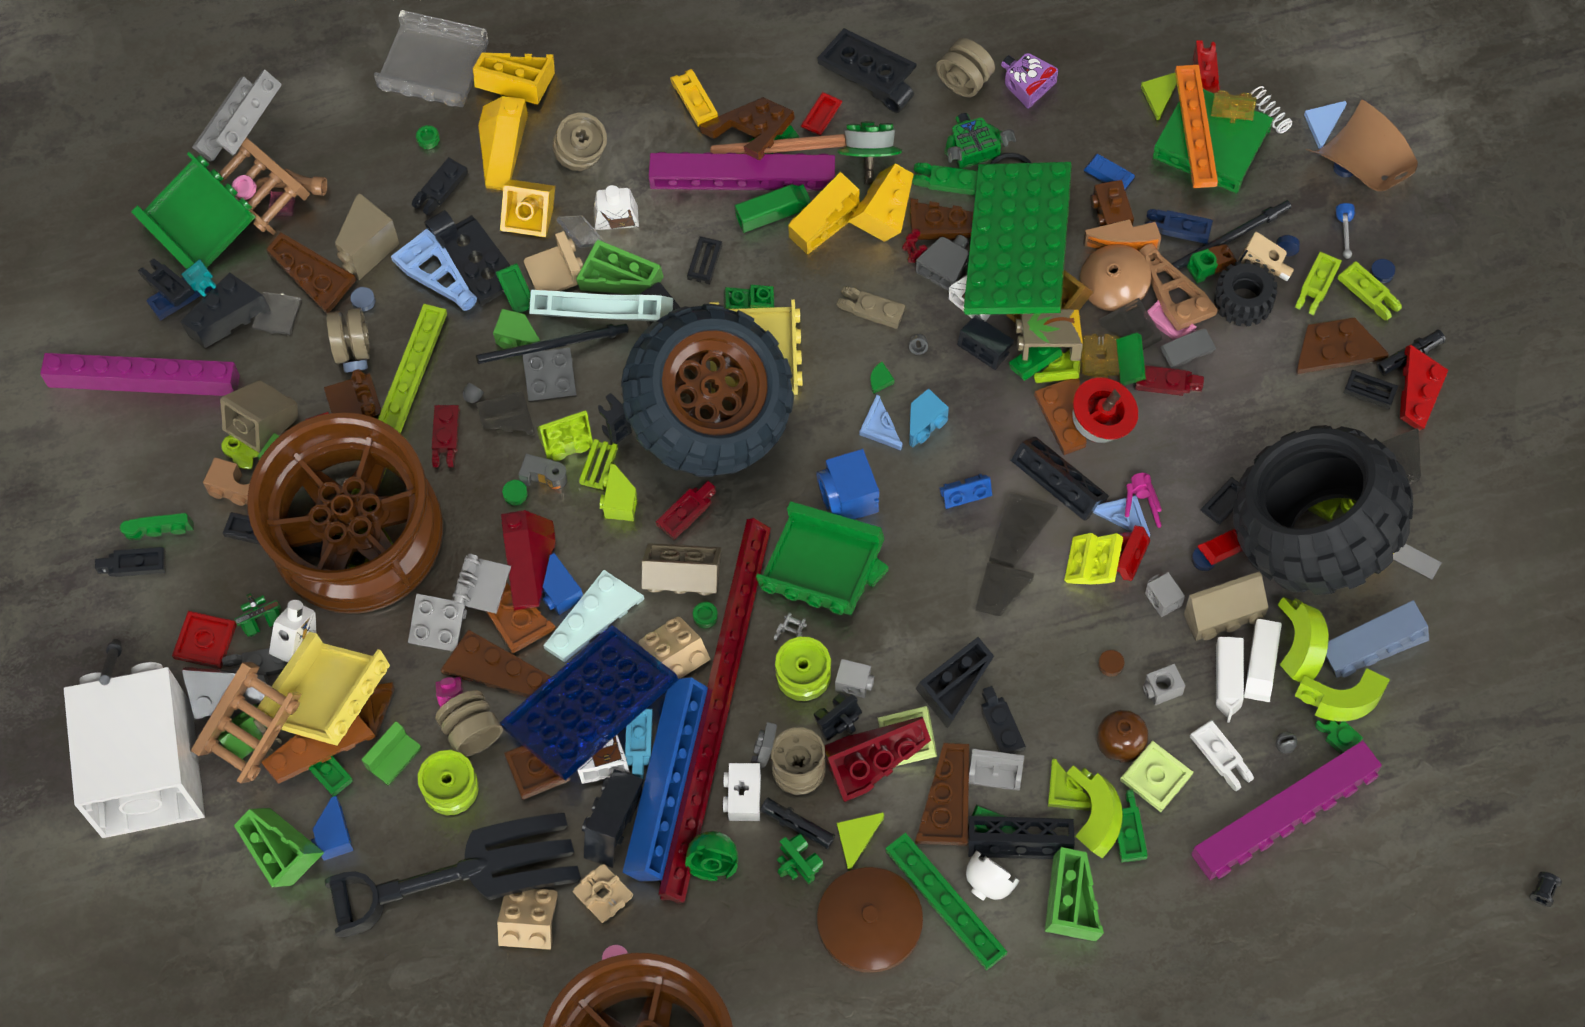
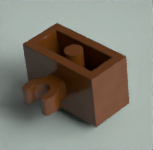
[1090,180,1134,227]

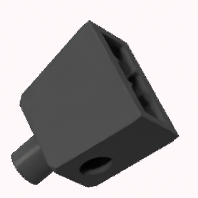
[916,235,969,291]

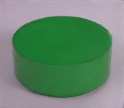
[416,125,440,149]
[502,480,528,505]
[693,602,718,628]

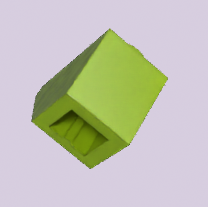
[600,464,638,521]

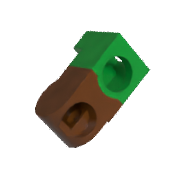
[1187,244,1237,284]

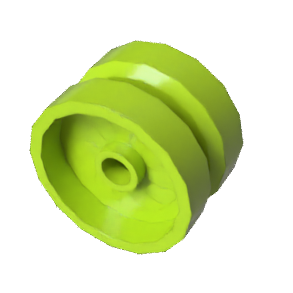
[775,636,831,701]
[418,750,479,816]

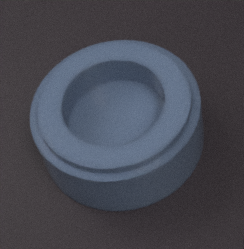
[351,287,375,312]
[343,360,368,373]

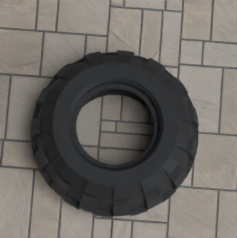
[1233,425,1413,595]

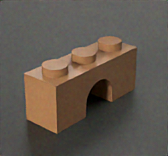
[203,457,250,506]

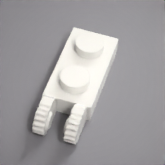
[1190,720,1254,791]

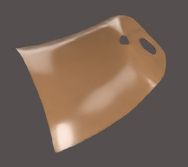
[1306,100,1418,191]

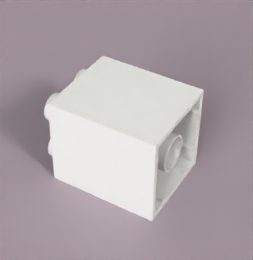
[64,662,205,838]

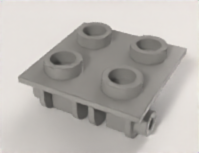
[452,554,511,614]
[408,594,467,651]

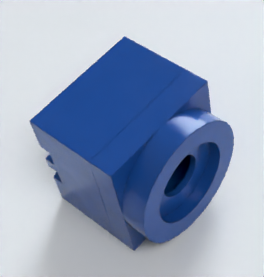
[816,449,879,520]

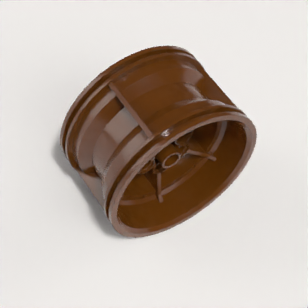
[247,412,443,614]
[543,953,733,1027]

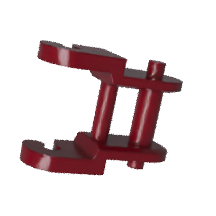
[902,229,928,263]

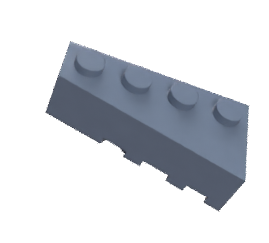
[1325,600,1429,678]

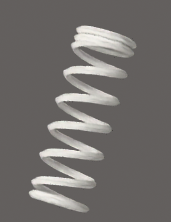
[1249,86,1292,133]

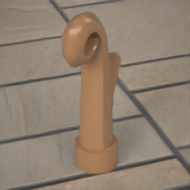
[255,168,327,197]

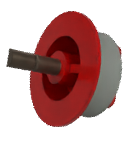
[1072,377,1138,443]

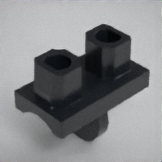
[814,693,862,741]

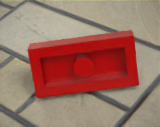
[1117,525,1150,581]

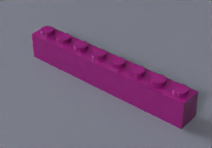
[649,152,835,191]
[40,353,240,396]
[1191,741,1382,880]

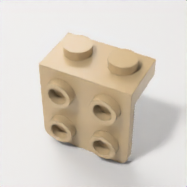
[524,231,583,291]
[638,617,711,685]
[497,889,558,950]

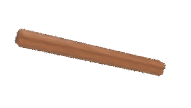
[710,134,846,154]

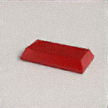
[801,92,843,136]
[1197,528,1243,565]

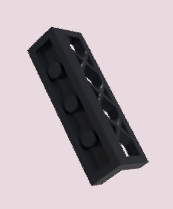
[1010,436,1109,521]
[968,816,1075,859]

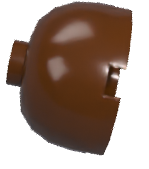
[1097,710,1148,763]

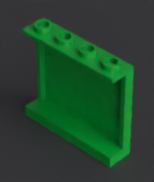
[1153,88,1274,194]
[131,152,256,269]
[756,501,885,615]

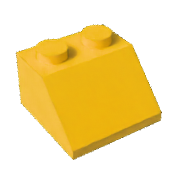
[500,179,555,237]

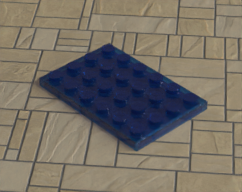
[500,625,679,781]

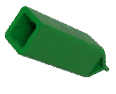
[734,184,811,233]

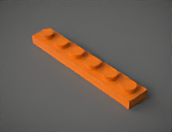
[1175,65,1218,188]

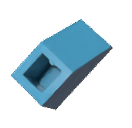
[909,389,949,448]

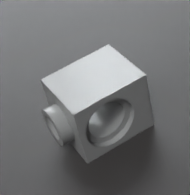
[1145,572,1185,617]
[835,659,875,698]
[1143,664,1185,705]

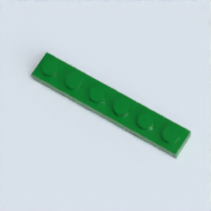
[885,832,1007,971]

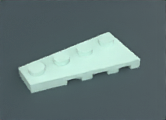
[544,570,644,662]

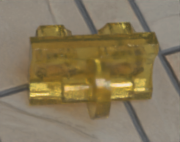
[1211,90,1256,123]

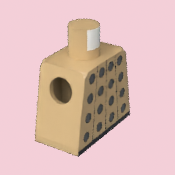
[1237,232,1294,281]

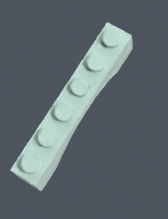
[529,290,673,321]

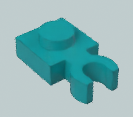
[181,259,216,297]

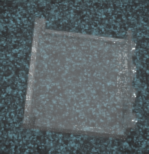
[374,10,489,107]

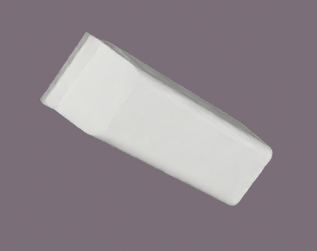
[1244,619,1282,702]
[1216,637,1244,723]

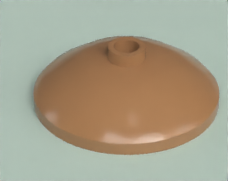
[1080,244,1151,311]

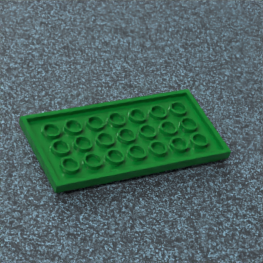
[964,162,1072,315]

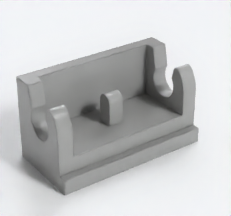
[969,749,1024,791]

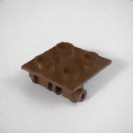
[324,369,381,417]

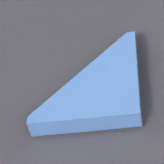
[1304,101,1347,149]
[859,395,902,450]
[1093,495,1150,538]

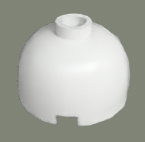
[966,850,1020,901]

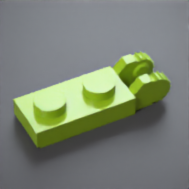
[1295,252,1342,315]
[1338,261,1402,321]

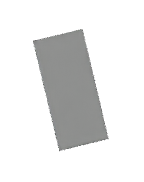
[1393,544,1442,579]

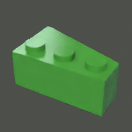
[576,239,664,295]
[234,808,324,887]
[1045,847,1104,941]

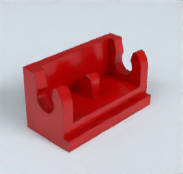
[1193,40,1220,93]

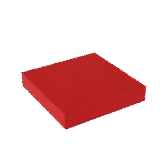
[172,611,237,669]

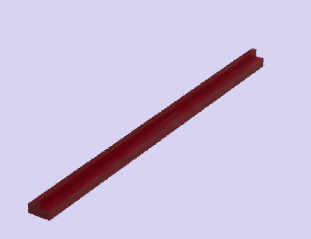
[658,518,771,904]

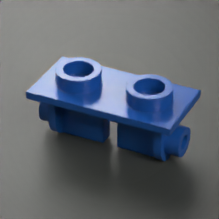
[939,474,992,509]

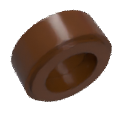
[1098,650,1125,677]

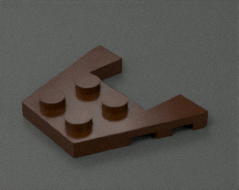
[699,97,795,160]

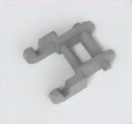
[774,613,807,641]

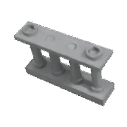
[192,70,282,162]

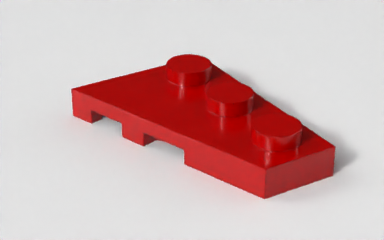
[1400,344,1448,431]

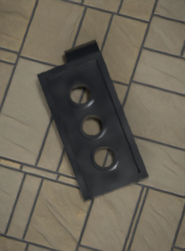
[817,28,917,113]
[424,210,511,306]

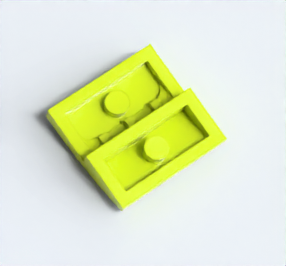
[1064,533,1123,584]

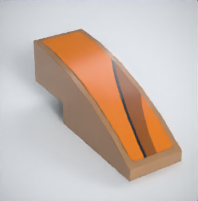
[1083,219,1161,251]

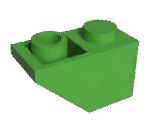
[493,309,540,349]

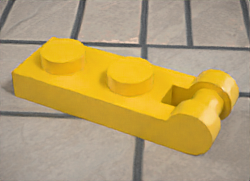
[670,69,718,127]

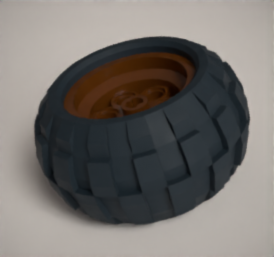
[621,304,794,477]

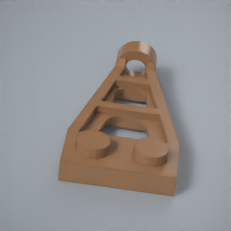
[1139,243,1218,331]

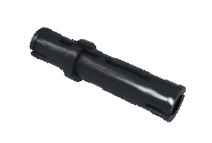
[1376,329,1446,376]
[760,797,836,850]

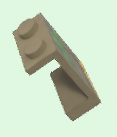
[1015,309,1083,361]

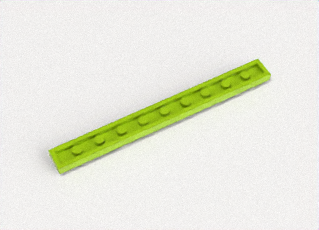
[351,304,447,512]

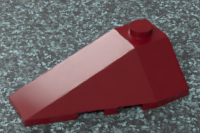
[501,510,556,611]
[824,716,931,802]

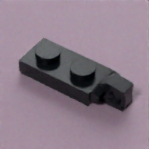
[95,547,166,577]
[981,686,1026,754]

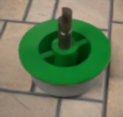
[837,121,902,184]

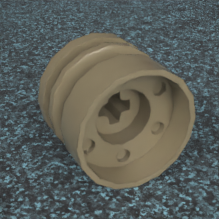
[435,690,503,757]
[771,727,825,795]

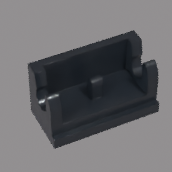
[957,315,1014,370]
[598,393,632,445]

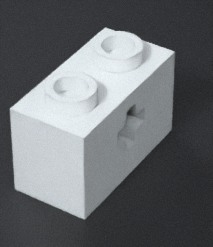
[723,763,761,821]

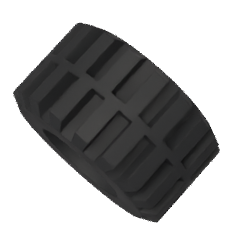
[1214,261,1278,327]

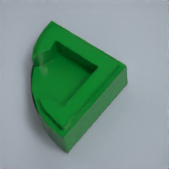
[870,362,895,394]

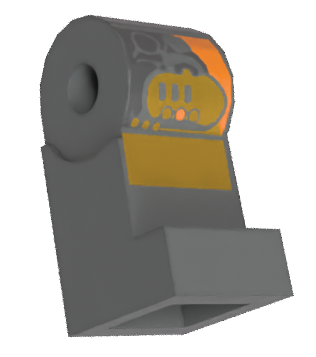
[519,454,567,489]

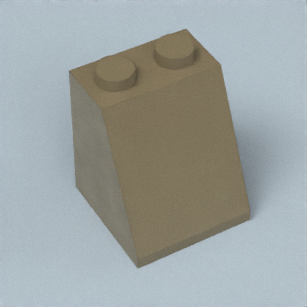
[335,193,399,280]
[220,380,298,453]

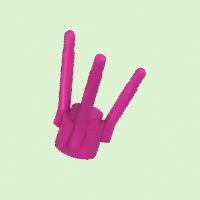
[1125,473,1162,528]

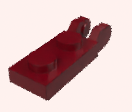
[432,405,460,467]

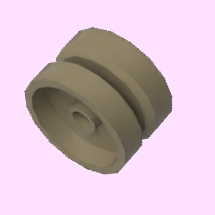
[936,38,995,97]
[553,112,607,171]
[327,307,370,364]

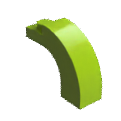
[1278,597,1329,682]
[1295,668,1390,721]
[1067,765,1122,859]

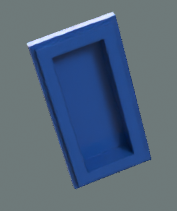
[1084,153,1135,189]

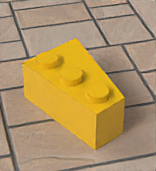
[473,53,555,105]
[848,163,914,242]
[788,172,859,255]

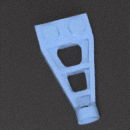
[391,229,477,311]

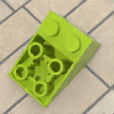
[536,410,593,461]

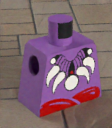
[1001,53,1058,109]

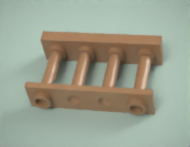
[219,137,310,235]
[190,662,302,783]

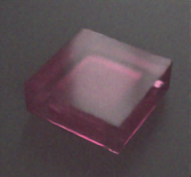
[269,192,295,216]

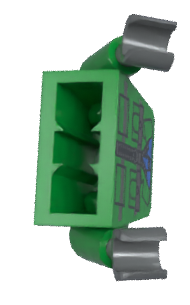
[945,113,1016,169]

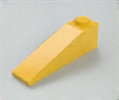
[478,96,528,190]

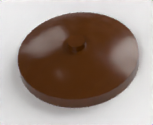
[817,867,923,973]

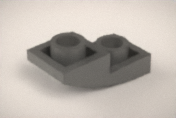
[1160,328,1216,368]

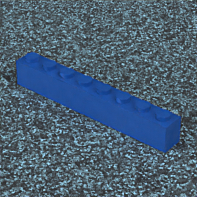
[622,677,708,882]

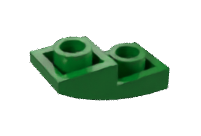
[724,284,774,309]

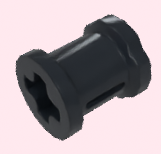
[1530,872,1562,907]

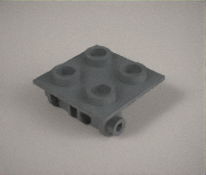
[523,348,576,401]

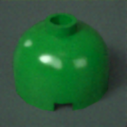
[685,831,738,881]

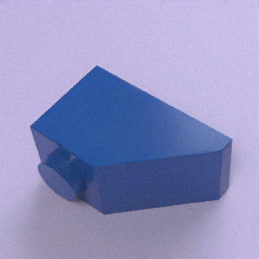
[543,553,583,615]
[311,796,354,860]

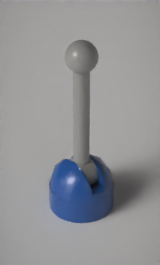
[1335,203,1355,259]

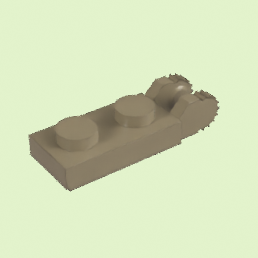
[836,286,906,329]

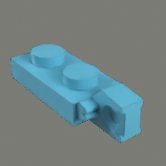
[625,709,653,779]

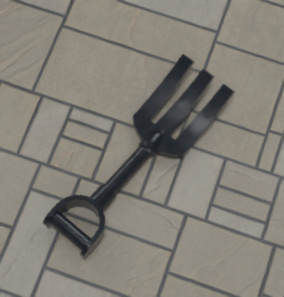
[325,813,581,938]

